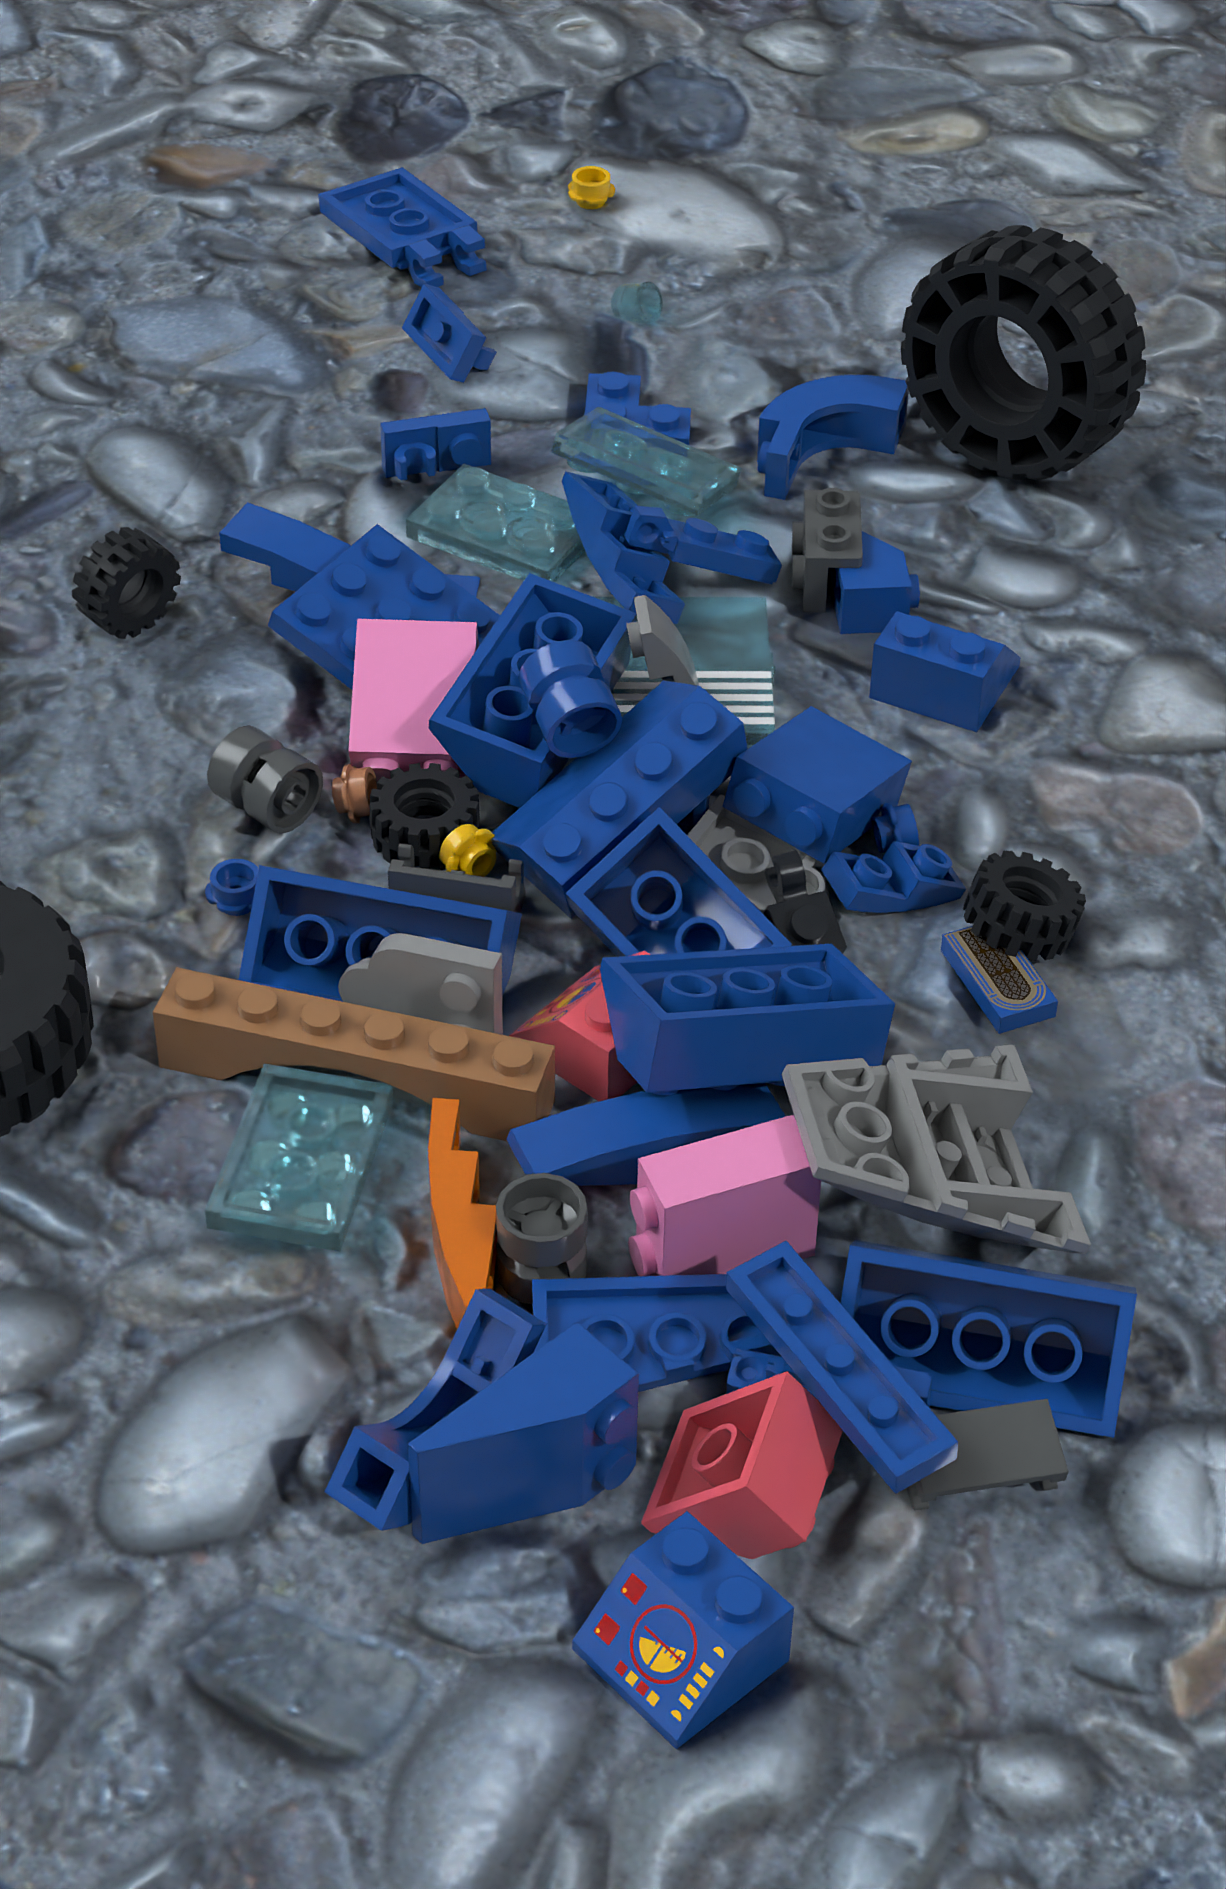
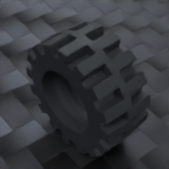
[72,527,181,639]
[370,763,480,870]
[963,851,1086,961]

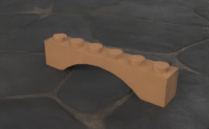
[153,967,555,1141]

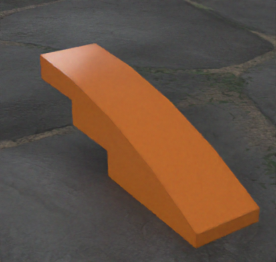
[428,1098,498,1328]

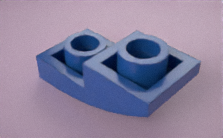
[821,841,966,913]

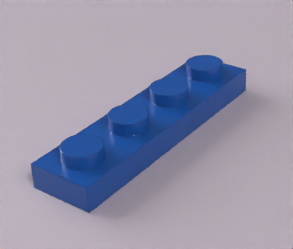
[726,1241,958,1494]

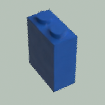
[722,706,912,864]

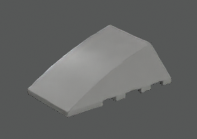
[782,1045,1091,1254]

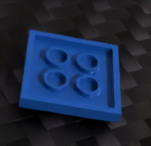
[268,524,500,690]

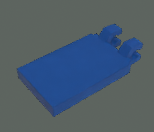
[318,167,487,288]

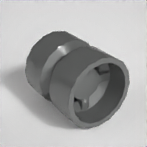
[207,725,323,834]
[496,1173,588,1305]

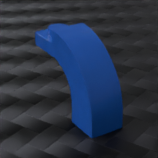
[757,375,909,500]
[325,1288,547,1531]

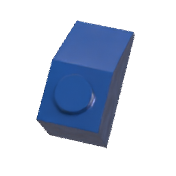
[828,531,920,634]

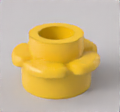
[568,166,615,209]
[439,824,497,877]

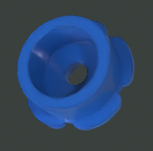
[872,803,920,853]
[205,859,259,916]

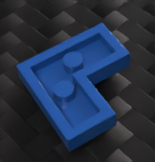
[582,372,691,456]

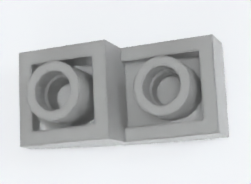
[626,595,699,685]

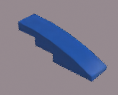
[562,471,685,624]
[219,502,351,592]
[506,1083,786,1186]

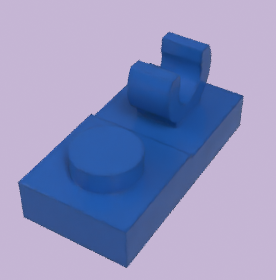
[402,284,497,383]
[380,408,491,480]

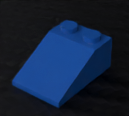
[566,807,792,957]
[408,1322,639,1544]

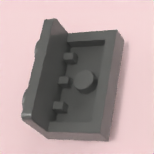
[791,488,863,612]

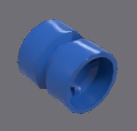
[518,640,623,758]

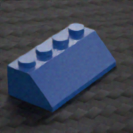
[428,573,637,808]
[491,680,748,919]
[238,865,522,1002]
[600,944,895,1095]
[840,1240,1137,1438]

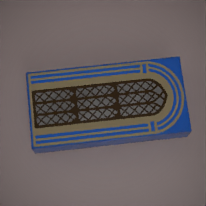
[941,926,1058,1034]

